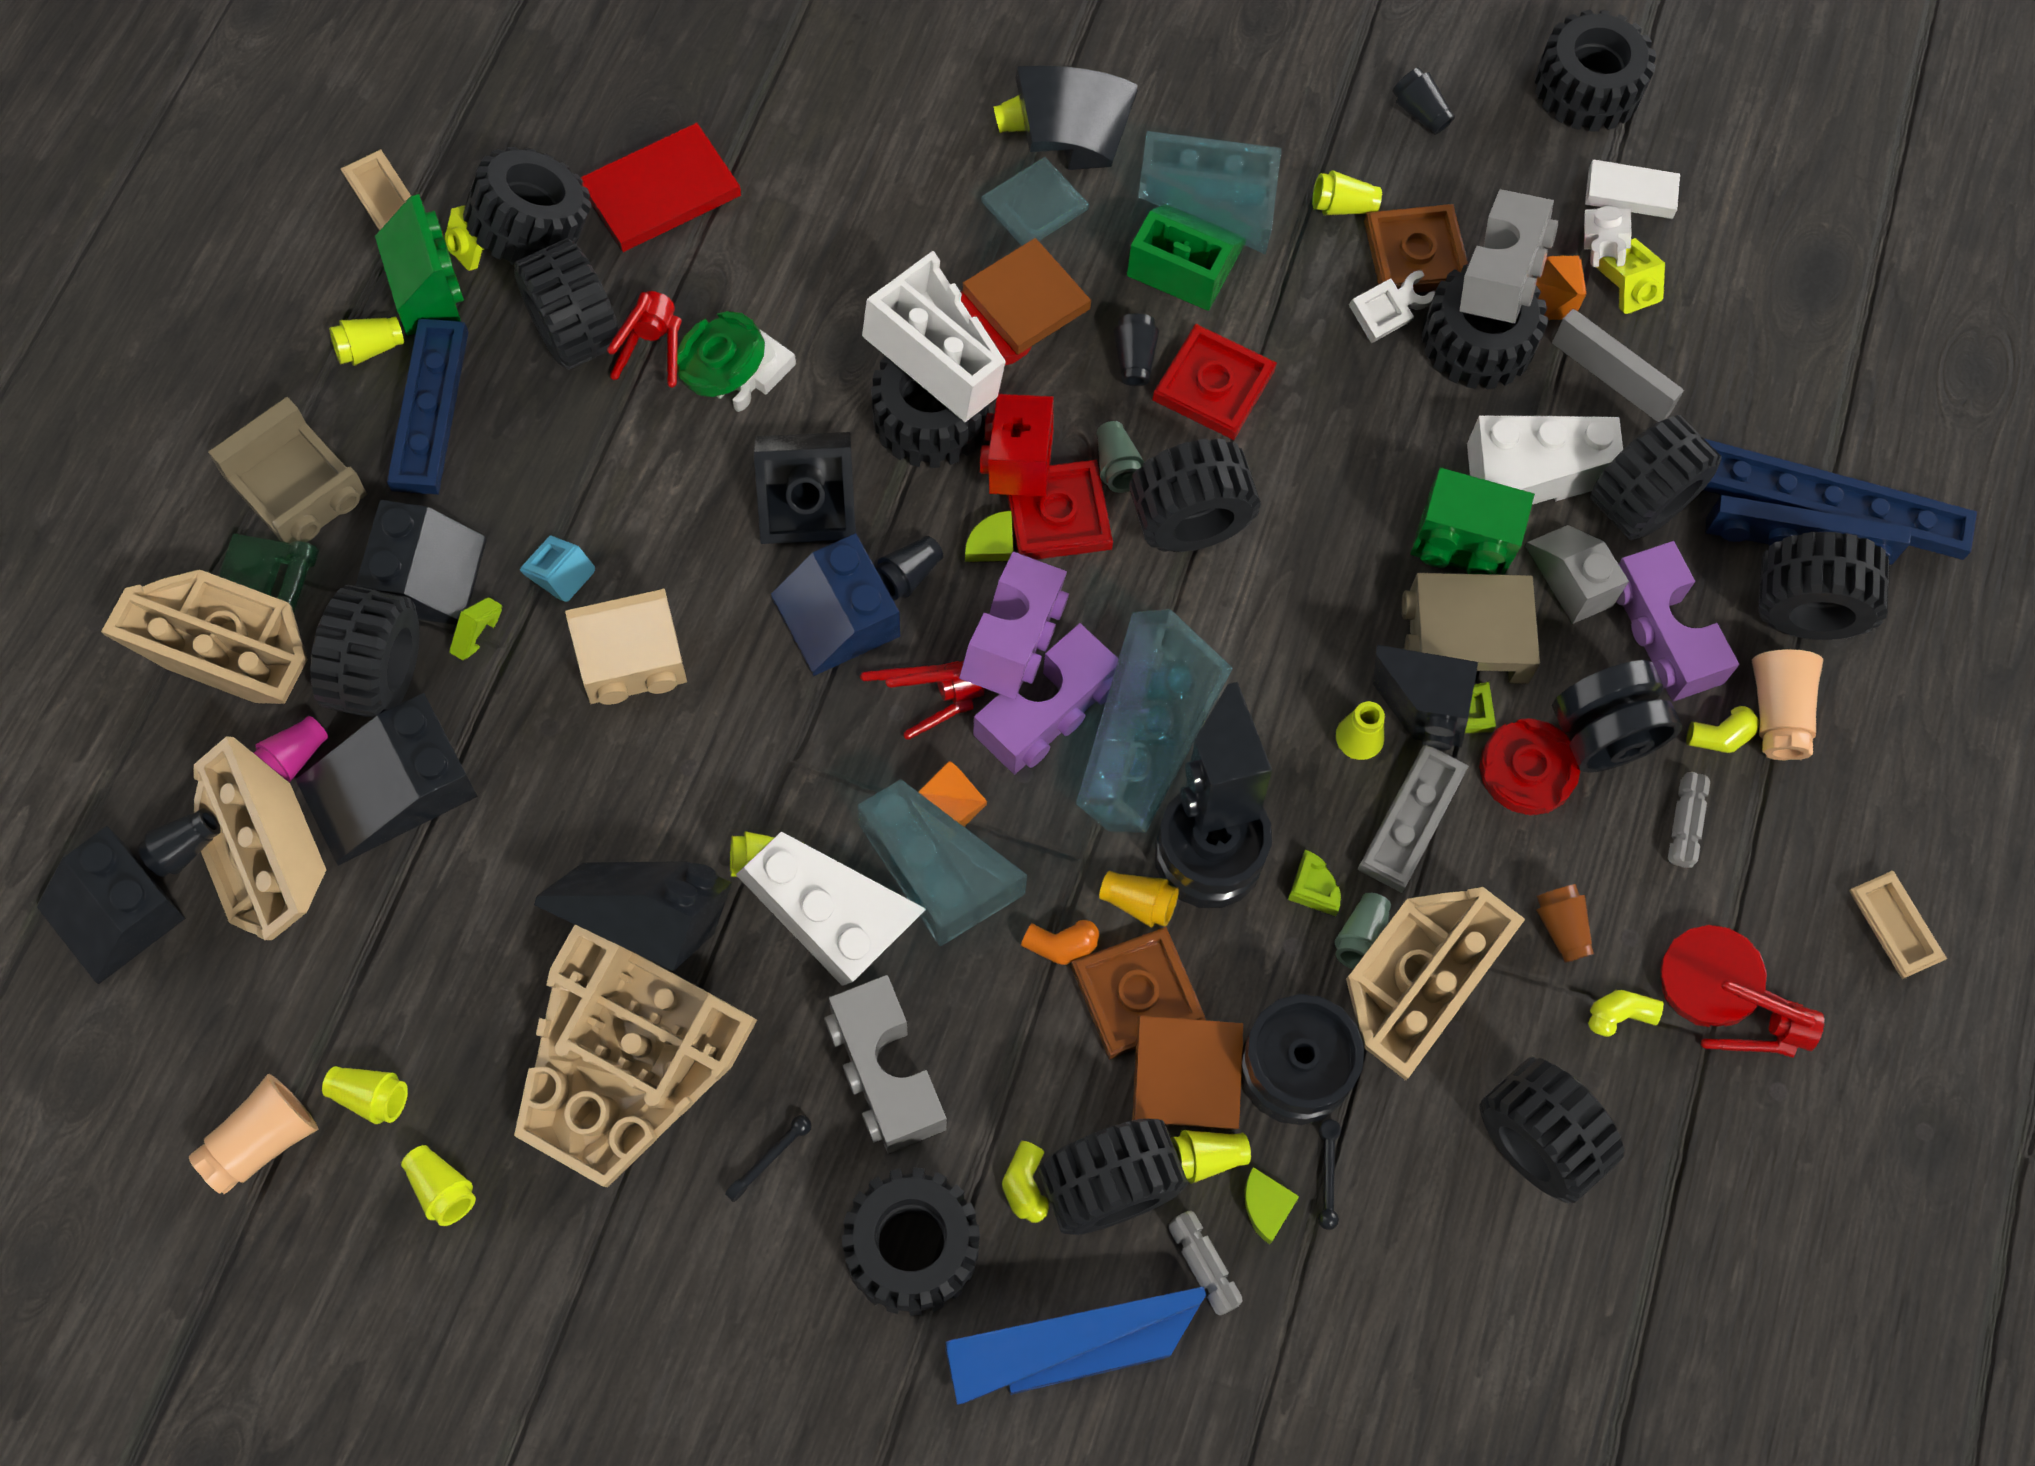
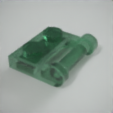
[219,534,319,613]

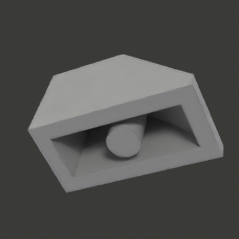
[1525,525,1629,624]

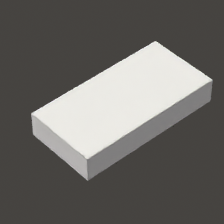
[1585,160,1680,219]

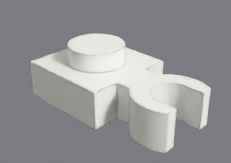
[1584,206,1632,267]
[1349,271,1435,343]
[717,330,796,412]

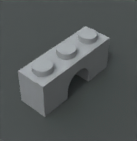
[1460,189,1558,323]
[824,975,947,1154]

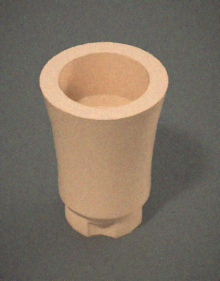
[1752,649,1823,761]
[189,1074,318,1194]

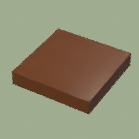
[1364,204,1468,293]
[962,238,1091,355]
[1071,927,1206,1060]
[1132,1016,1243,1130]

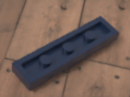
[387,319,469,495]
[1705,495,1911,565]

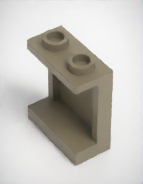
[208,397,367,551]
[1402,573,1540,684]

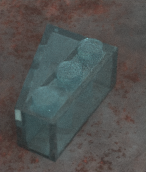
[1138,131,1281,254]
[858,779,1027,947]

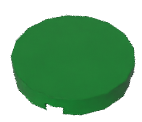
[677,311,765,397]

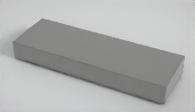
[1552,309,1684,422]
[1357,745,1469,893]

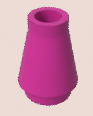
[253,716,328,783]

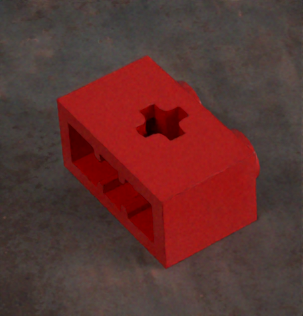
[980,394,1054,497]

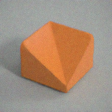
[1536,256,1586,320]
[917,761,987,838]

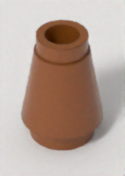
[1536,884,1594,963]

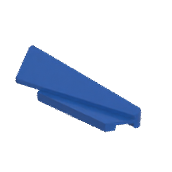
[945,1287,1206,1405]

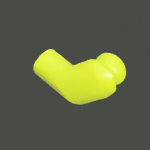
[1686,706,1759,753]
[1588,990,1664,1037]
[1002,1141,1049,1223]

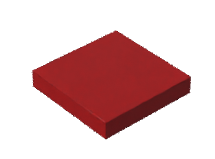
[1152,324,1277,440]
[1007,459,1113,560]

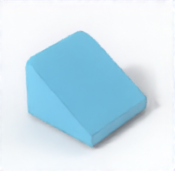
[520,536,595,602]

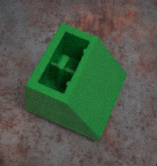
[375,194,464,336]
[1127,204,1246,311]
[1410,468,1535,575]

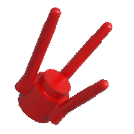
[607,291,682,388]
[860,661,984,740]
[1701,980,1824,1058]

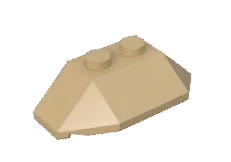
[101,569,308,704]
[194,736,326,940]
[1346,887,1525,1080]

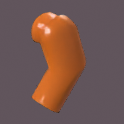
[1021,920,1099,965]

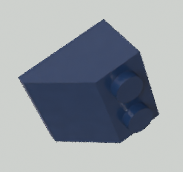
[771,533,900,676]

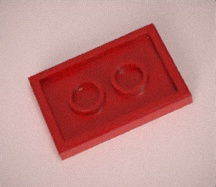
[580,123,741,252]

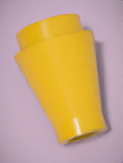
[1099,870,1179,928]

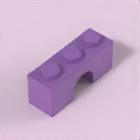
[1616,541,1739,702]
[959,552,1069,699]
[973,623,1122,775]

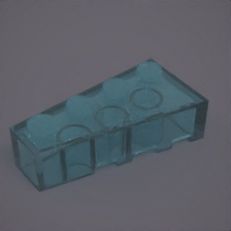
[1076,609,1233,833]

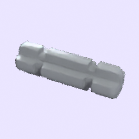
[1668,772,1710,868]
[1168,1211,1242,1315]

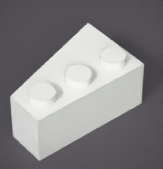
[862,251,1006,422]
[1467,416,1623,505]
[736,832,926,986]

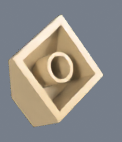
[565,589,687,705]

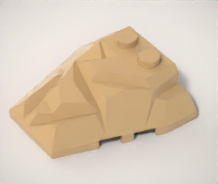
[514,925,757,1187]

